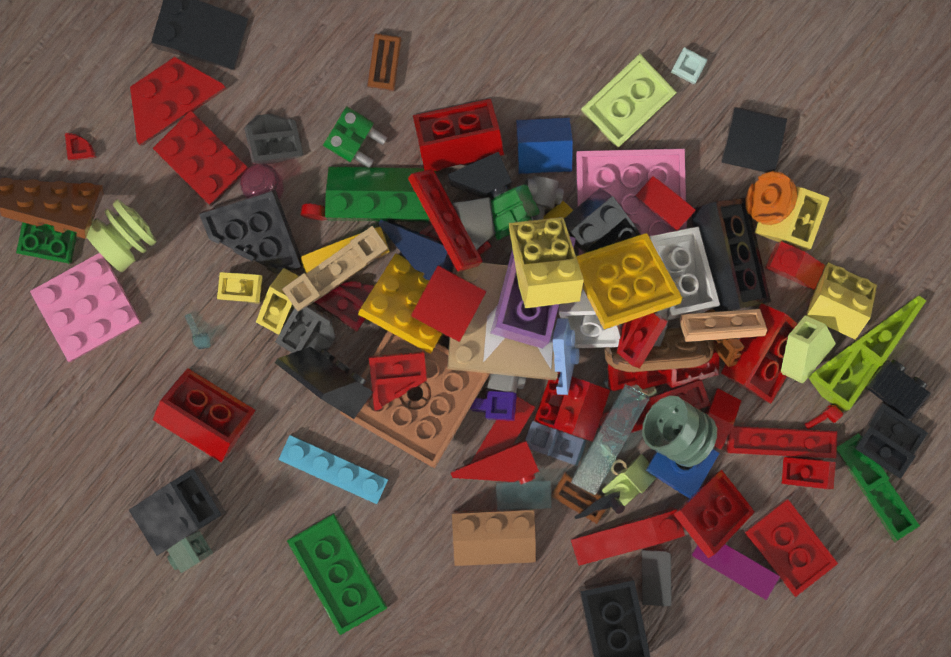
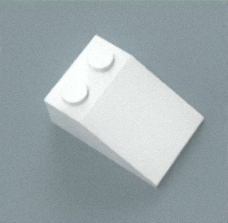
[649,227,720,320]

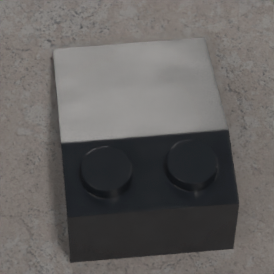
[151,0,249,70]

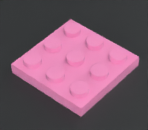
[30,253,141,362]

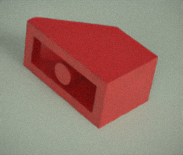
[765,241,825,290]
[704,388,741,449]

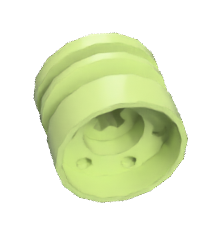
[87,199,157,272]

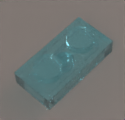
[496,480,551,510]

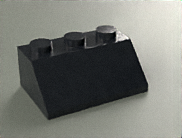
[275,347,373,419]

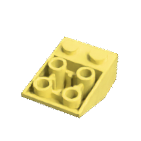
[509,217,584,308]

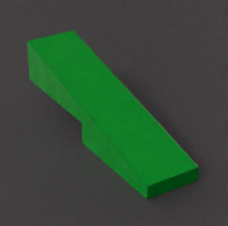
[837,433,920,543]

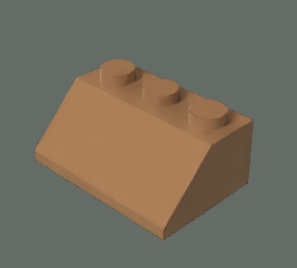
[452,508,536,566]

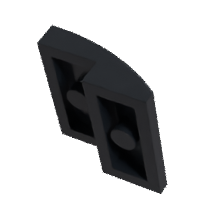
[721,107,787,173]
[855,403,928,479]

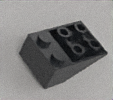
[564,188,641,254]
[129,467,227,556]

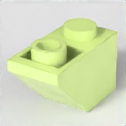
[781,315,836,384]

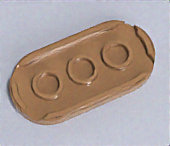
[605,328,714,372]

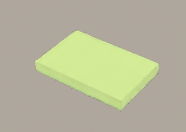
[581,54,677,149]

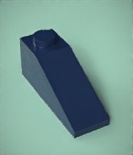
[379,220,455,280]

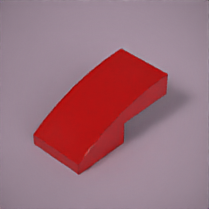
[634,176,695,231]

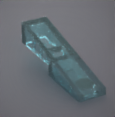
[571,384,650,495]

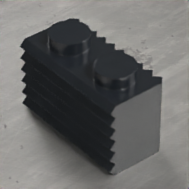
[865,359,931,419]

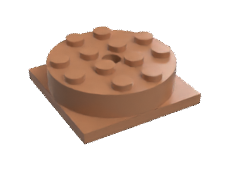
[340,331,489,469]

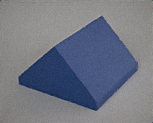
[516,118,573,174]

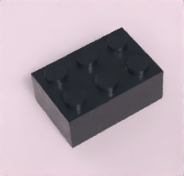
[578,577,650,657]

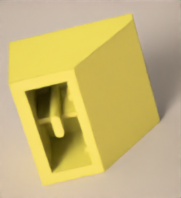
[754,187,829,252]
[806,262,877,340]

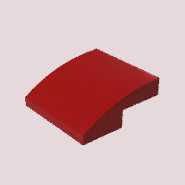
[411,265,487,342]

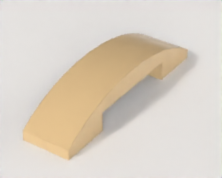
[282,226,388,312]

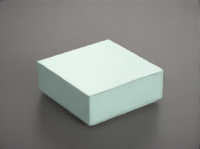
[671,47,708,84]

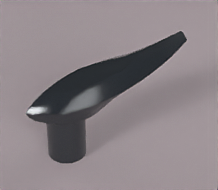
[574,491,625,519]

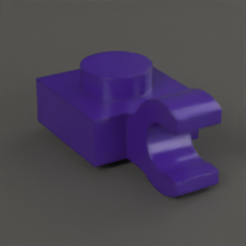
[470,391,517,421]

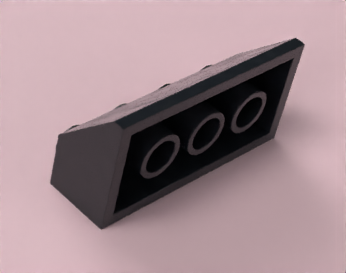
[691,198,771,312]

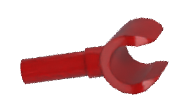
[805,405,843,429]

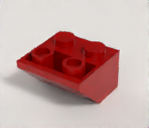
[534,372,610,442]

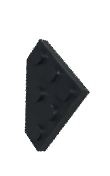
[199,189,303,274]

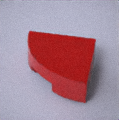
[65,133,96,161]

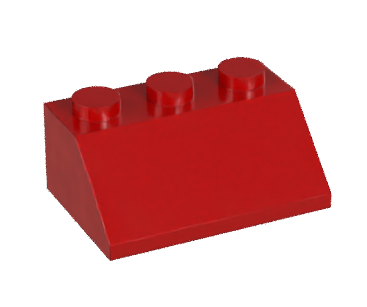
[413,99,504,171]
[721,303,798,404]
[152,368,256,463]

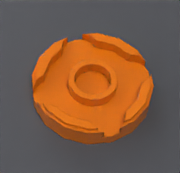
[745,171,798,225]

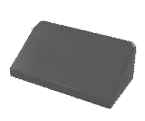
[641,550,671,606]

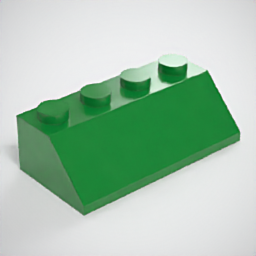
[325,167,436,222]

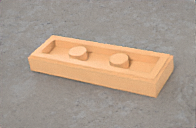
[679,309,767,342]

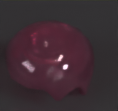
[240,164,284,199]

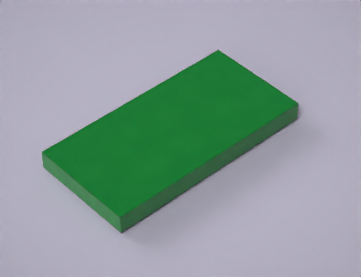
[287,513,388,635]

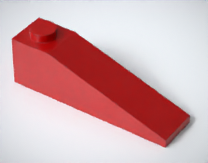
[570,507,685,566]

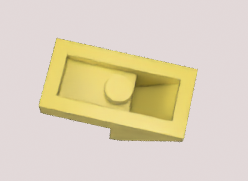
[217,272,262,304]

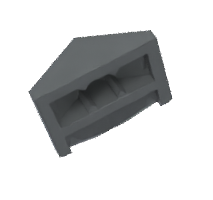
[244,114,303,164]
[451,197,496,250]
[275,305,336,353]

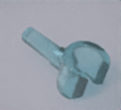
[185,314,211,349]

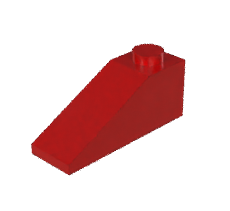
[450,440,539,484]

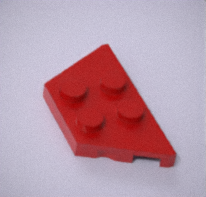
[130,57,226,146]

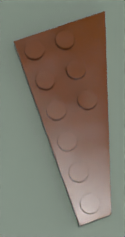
[0,178,104,239]

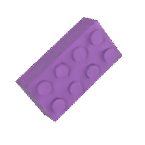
[490,236,576,349]

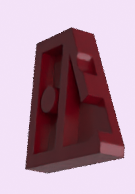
[313,281,374,332]

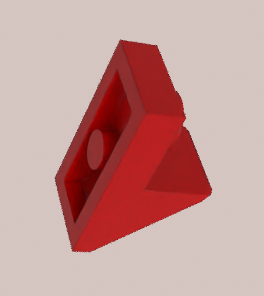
[781,457,836,489]

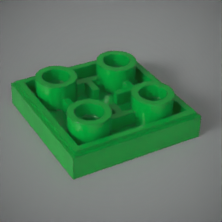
[16,222,77,264]

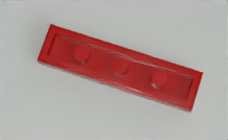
[408,169,483,272]
[727,426,837,458]

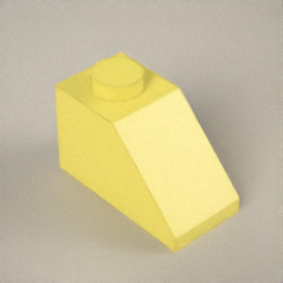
[256,268,299,335]

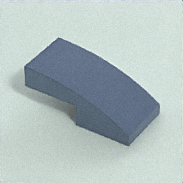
[526,421,587,466]

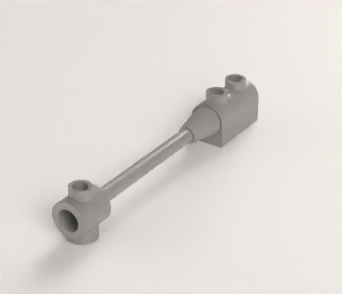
[482,176,564,393]

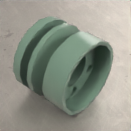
[642,396,717,467]

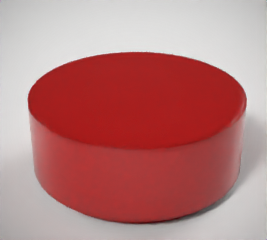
[300,203,327,221]

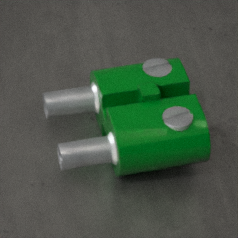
[323,106,388,168]

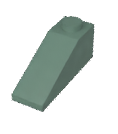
[167,530,213,573]

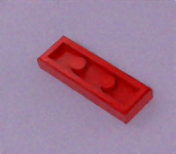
[470,396,535,463]

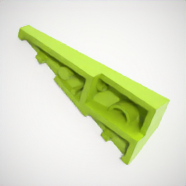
[808,296,926,412]

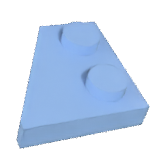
[553,318,580,395]

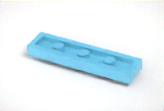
[278,435,388,504]

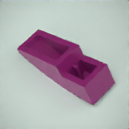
[691,544,780,600]

